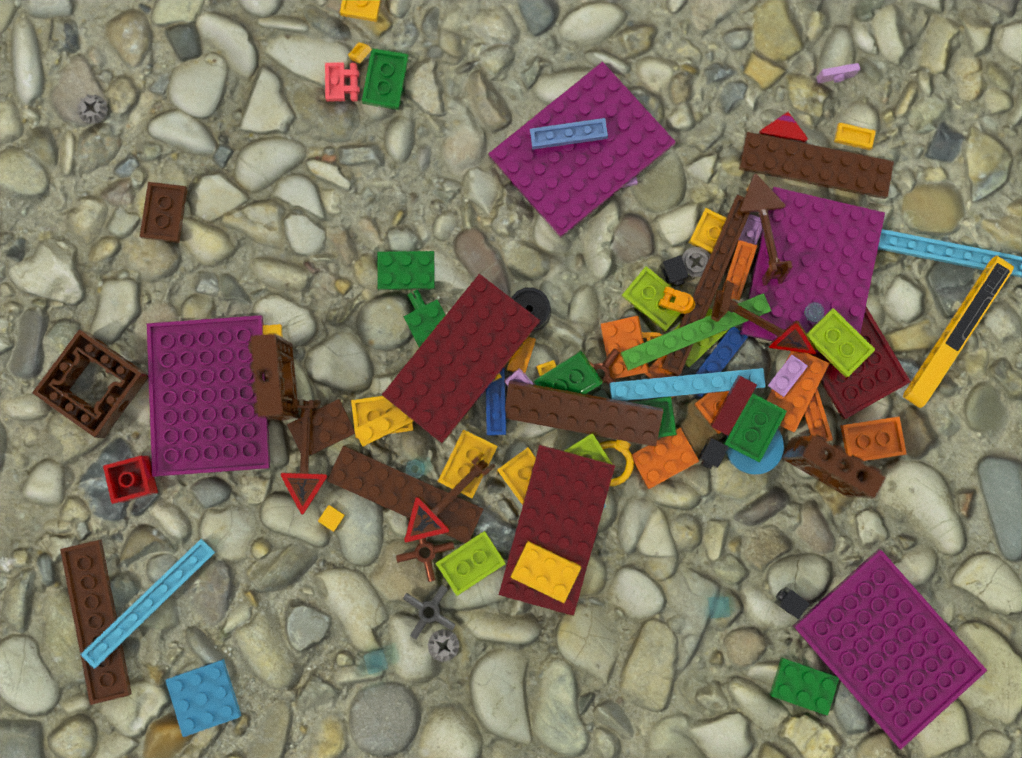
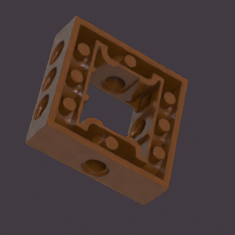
[32,329,148,438]
[248,333,299,421]
[781,434,886,499]

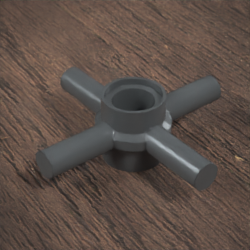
[403,585,456,639]

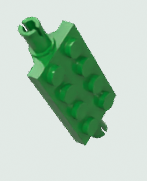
[403,290,445,347]

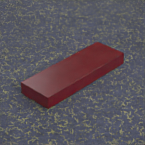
[710,375,757,436]

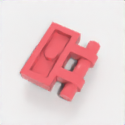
[325,62,360,102]

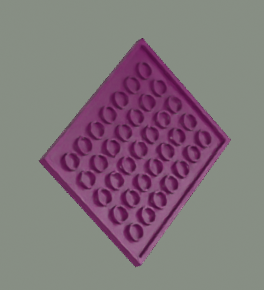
[488,61,676,238]
[740,187,885,353]
[146,315,270,477]
[793,549,988,749]

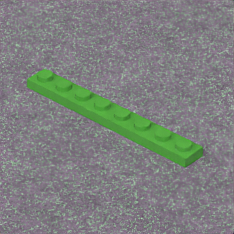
[620,293,771,371]

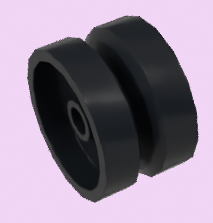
[511,287,551,333]

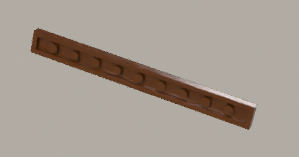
[661,194,750,376]

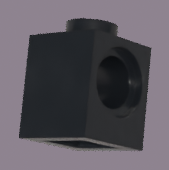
[660,255,689,287]
[698,438,729,469]
[774,587,810,620]

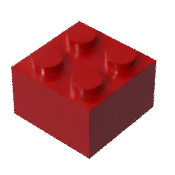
[103,455,158,504]

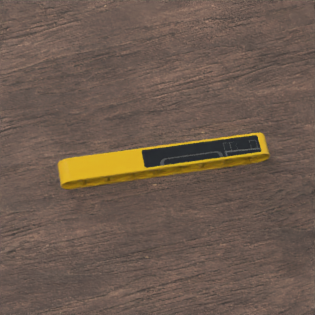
[903,255,1014,408]

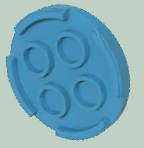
[726,429,784,475]

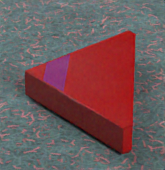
[759,112,808,143]

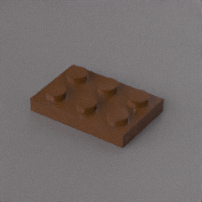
[139,182,188,243]
[287,399,355,457]

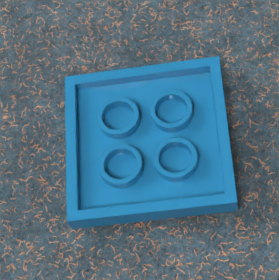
[165,659,242,737]

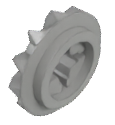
[77,94,108,124]
[682,247,710,277]
[428,629,459,662]

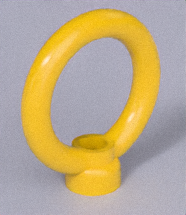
[599,440,634,487]

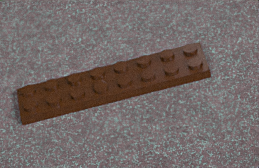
[739,132,894,199]
[505,380,663,447]
[327,446,484,543]
[60,539,132,705]

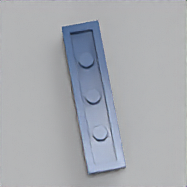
[530,118,608,149]

